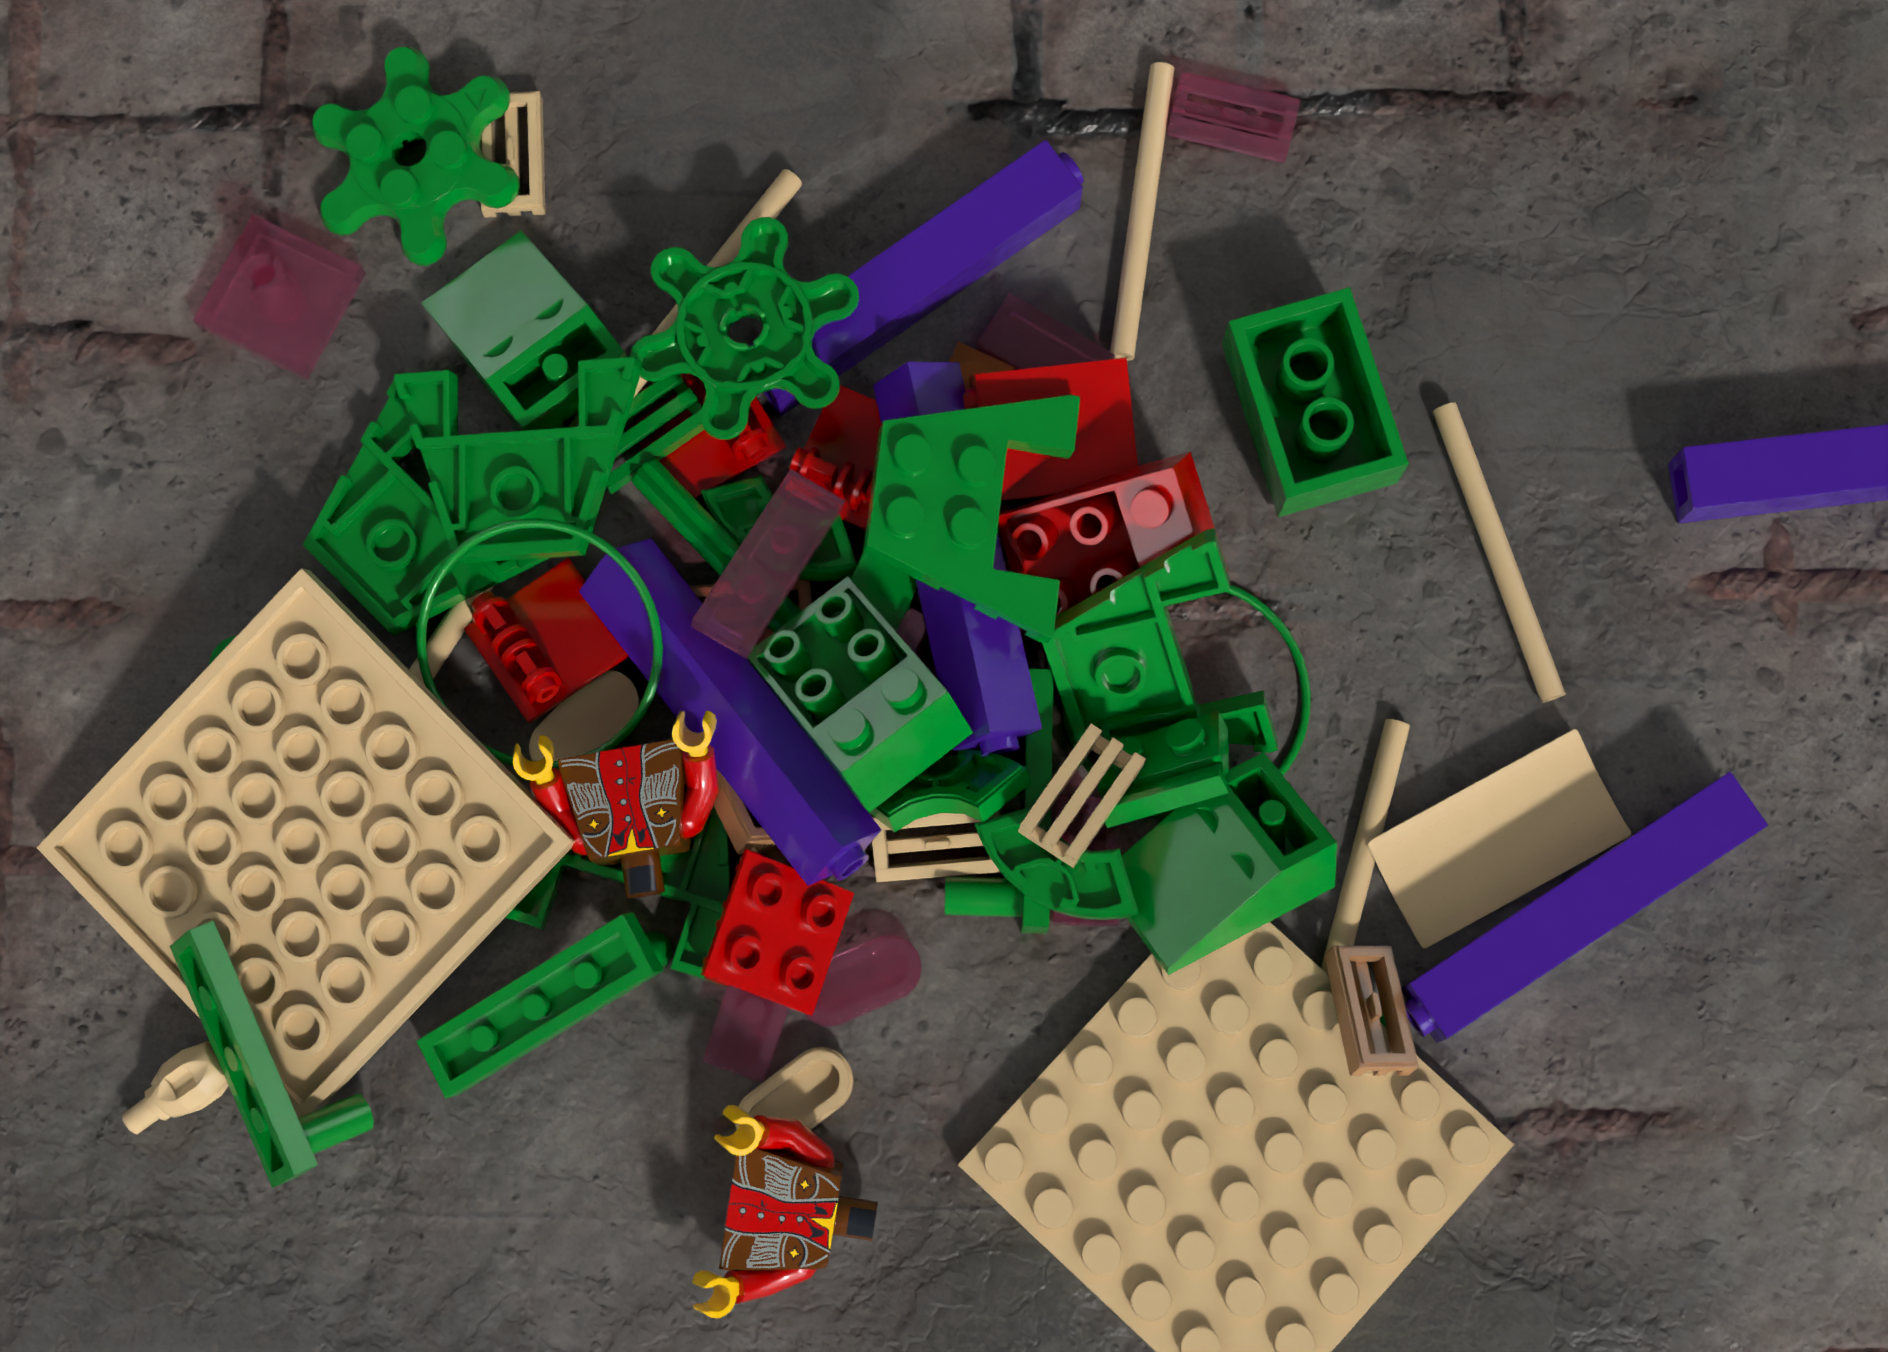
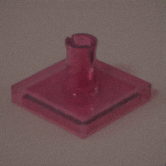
[193,214,366,380]

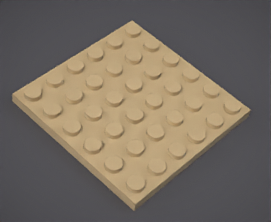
[37,568,576,1118]
[958,922,1514,1352]

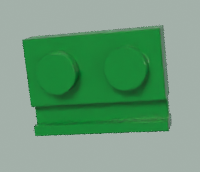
[1098,711,1229,828]

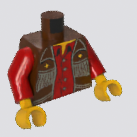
[513,710,719,898]
[692,1105,878,1318]

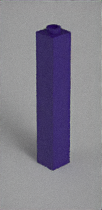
[748,140,1084,417]
[873,362,1042,757]
[1668,424,1888,524]
[579,539,882,886]
[1401,771,1768,1043]

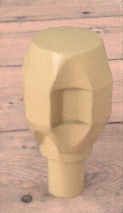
[122,1041,229,1134]

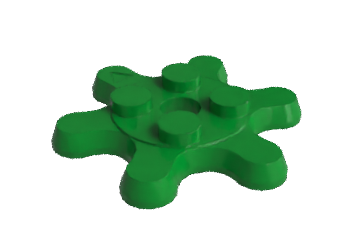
[312,47,520,266]
[630,217,859,440]

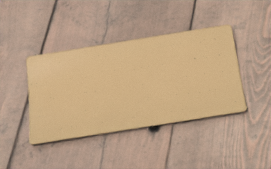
[1368,729,1631,948]

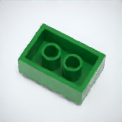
[1222,287,1409,517]

